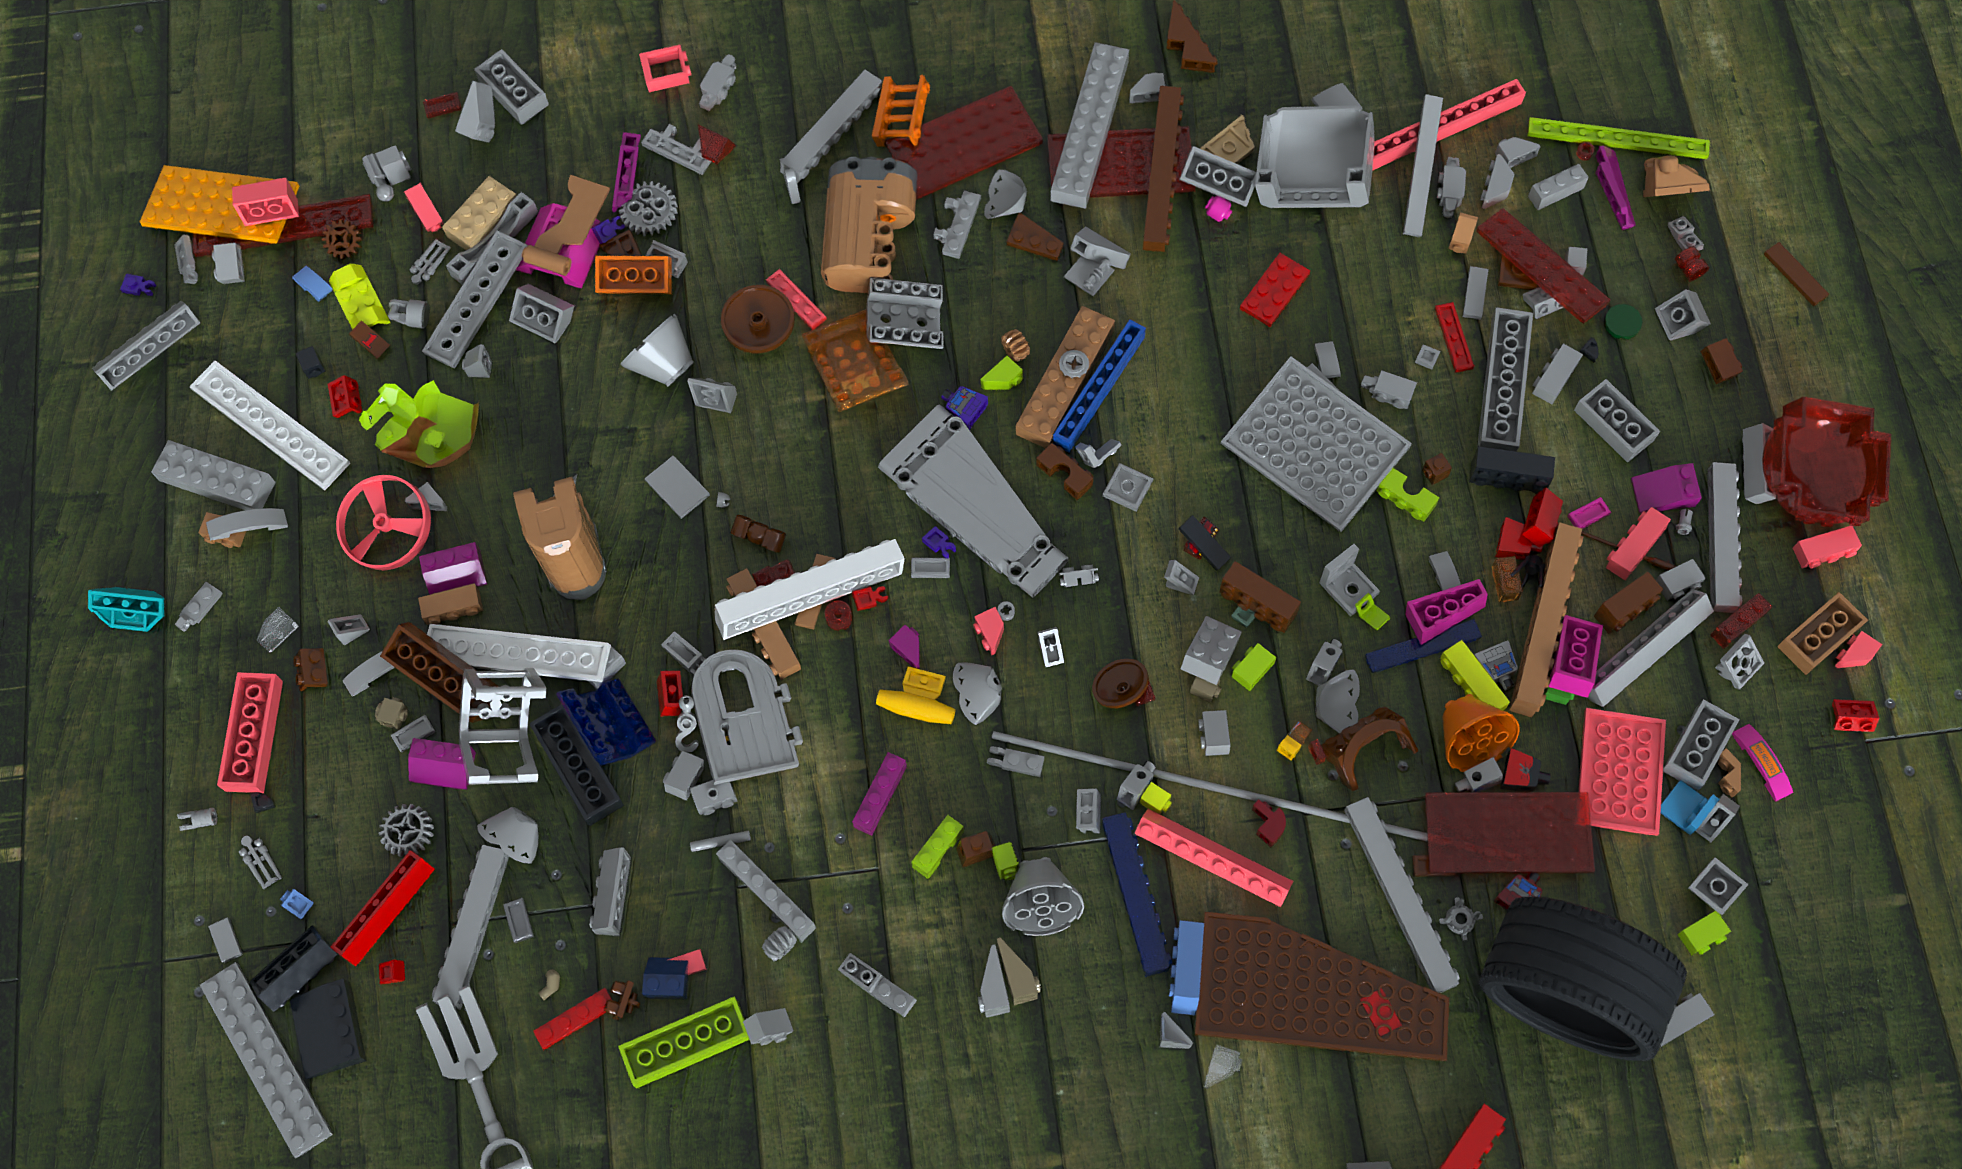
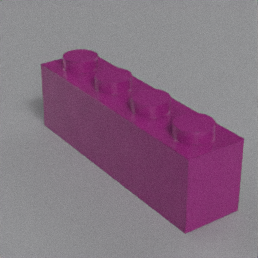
[852,752,907,836]

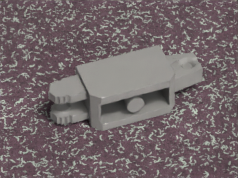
[699,55,736,111]
[1437,157,1466,219]

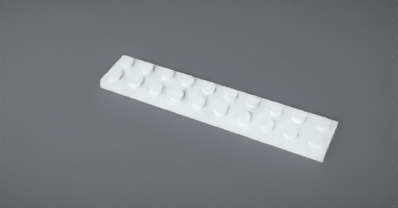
[190,361,350,490]
[427,624,611,682]

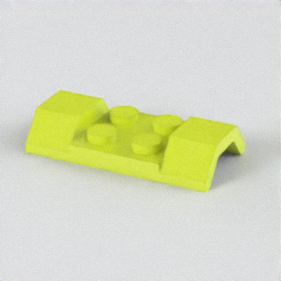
[329,264,391,329]

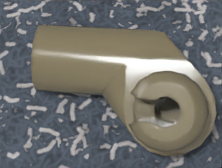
[538,969,560,1000]

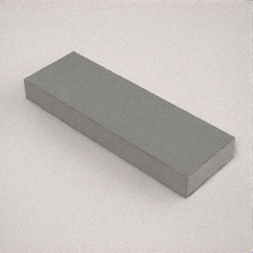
[1463,266,1488,320]

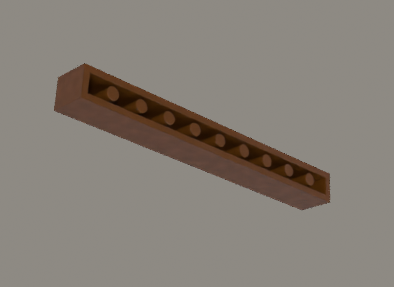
[1143,86,1184,252]

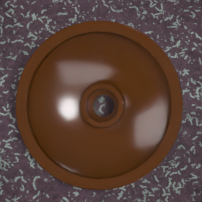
[1092,659,1149,708]

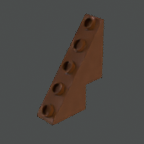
[1166,0,1218,73]

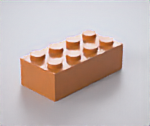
[595,256,672,294]

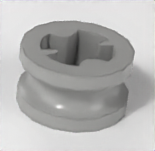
[998,601,1015,621]

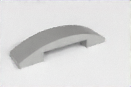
[206,508,288,541]
[343,651,395,697]

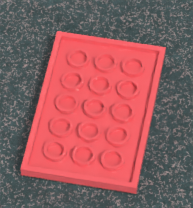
[1576,708,1666,836]

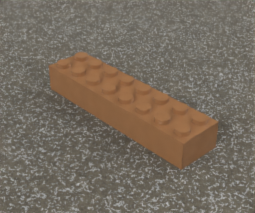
[1016,306,1115,448]

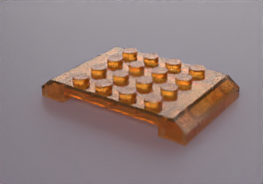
[802,309,909,412]

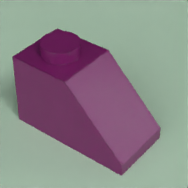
[889,625,920,669]

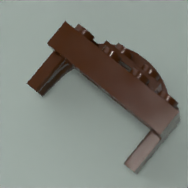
[1319,706,1418,791]

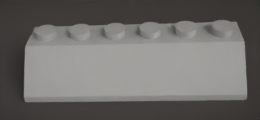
[92,301,200,391]

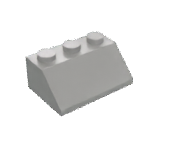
[509,284,574,343]

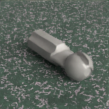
[362,153,394,202]

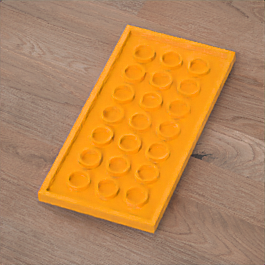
[140,165,299,244]

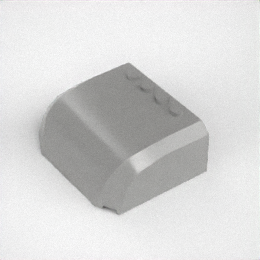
[1255,106,1374,208]

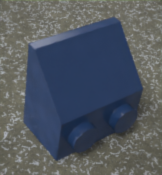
[642,957,689,1000]

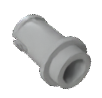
[1676,509,1693,535]

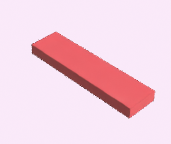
[766,269,827,330]

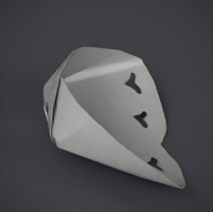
[984,170,1027,219]
[953,662,1002,725]
[1315,669,1360,733]
[477,807,539,863]

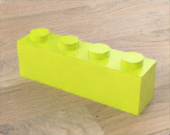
[1440,640,1510,710]

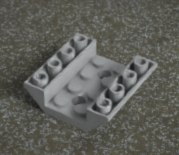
[866,278,943,349]

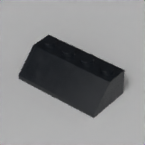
[249,925,338,1012]

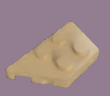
[1200,115,1255,164]

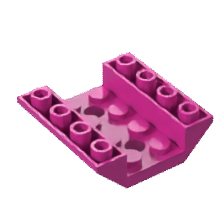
[516,203,601,288]

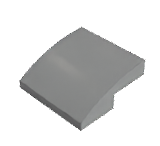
[1312,83,1363,110]

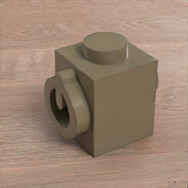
[375,697,408,730]

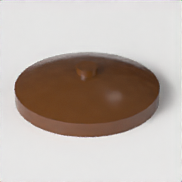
[721,285,795,353]

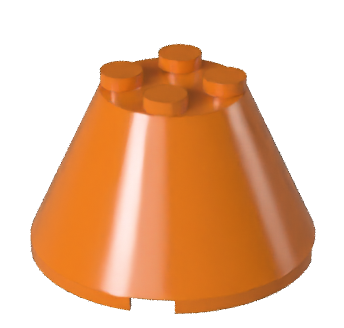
[1443,694,1520,772]

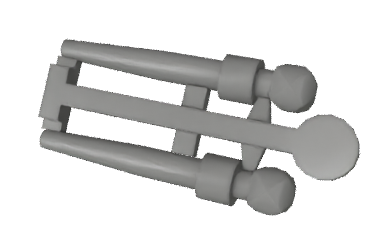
[409,239,451,284]
[239,836,282,890]

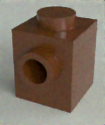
[1422,453,1452,485]

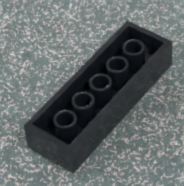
[529,703,624,826]

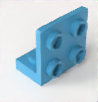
[1660,780,1720,835]

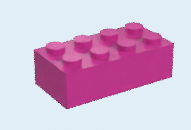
[1548,615,1603,698]

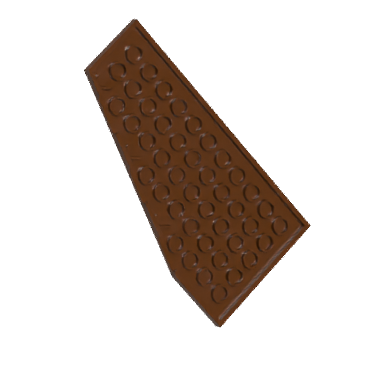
[1195,912,1449,1061]

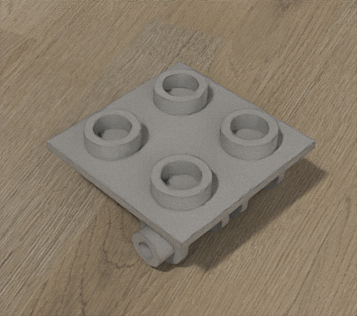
[1064,256,1115,296]

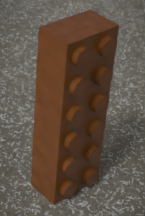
[380,622,499,723]

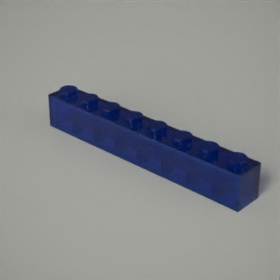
[1102,812,1172,977]

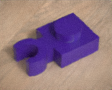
[592,216,625,244]
[120,274,156,296]
[922,526,956,559]

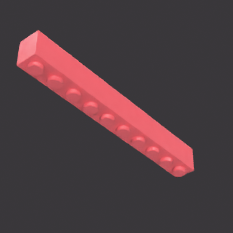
[1372,79,1526,170]

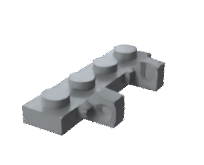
[641,124,711,175]
[934,191,981,259]

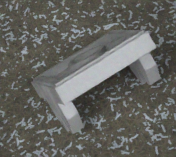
[1715,634,1764,689]

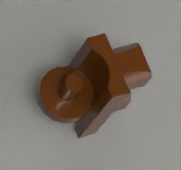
[604,980,641,1020]

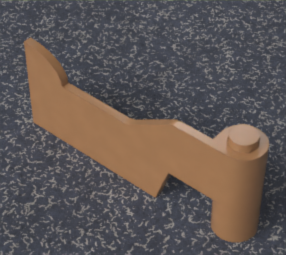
[522,175,610,276]

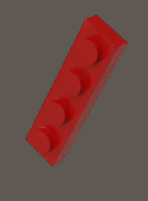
[533,988,612,1050]

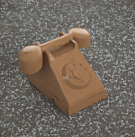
[1643,155,1710,197]

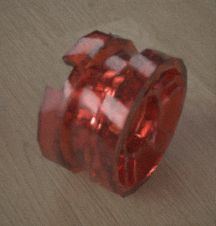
[824,600,852,631]

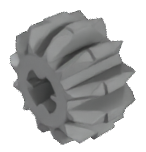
[762,926,797,961]

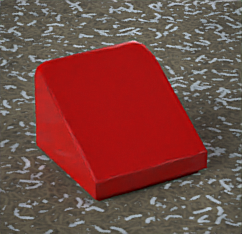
[379,960,405,984]

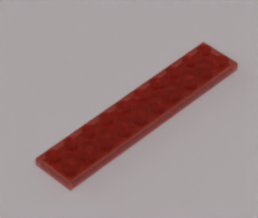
[193,194,374,257]

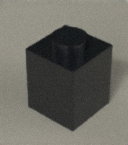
[296,346,326,379]

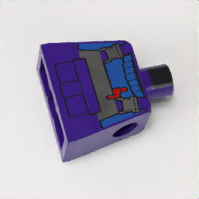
[941,386,988,430]

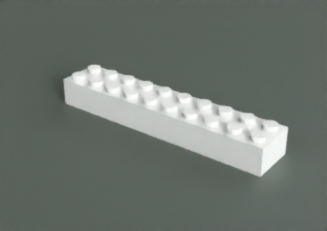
[715,539,905,640]

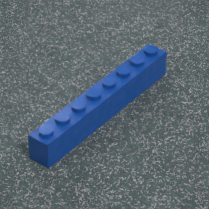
[1053,320,1146,452]

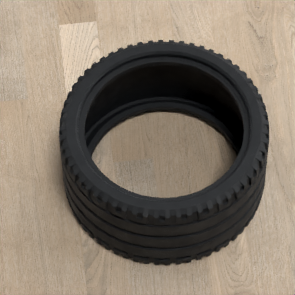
[1479,897,1687,1061]

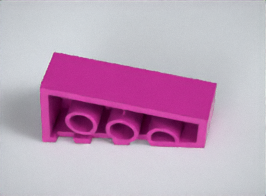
[1405,579,1488,645]

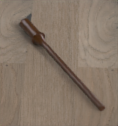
[1581,531,1675,571]

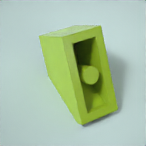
[981,356,1023,390]

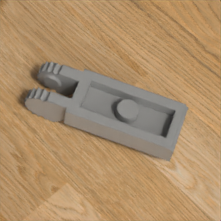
[987,746,1044,777]

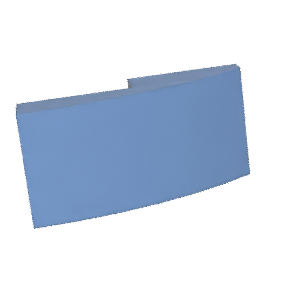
[292,266,333,302]

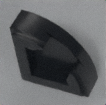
[1580,337,1599,363]
[250,792,276,813]

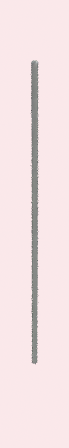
[992,731,1521,863]

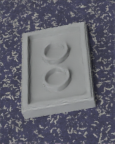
[645,456,710,519]

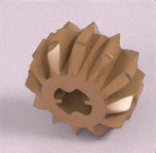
[1001,329,1030,362]

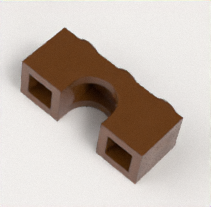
[1036,443,1093,501]

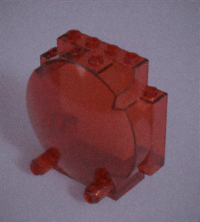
[1762,397,1891,527]

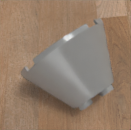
[621,314,694,386]
[1002,857,1084,936]

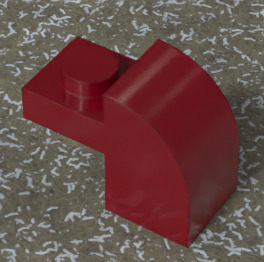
[1252,799,1286,848]

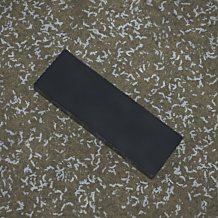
[1178,515,1231,571]

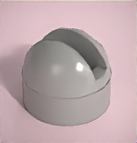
[716,492,730,508]

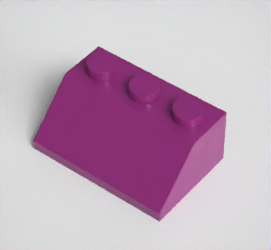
[419,542,487,595]
[408,738,476,790]

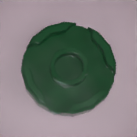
[1604,304,1643,339]

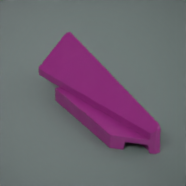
[612,132,641,212]
[1595,145,1635,230]

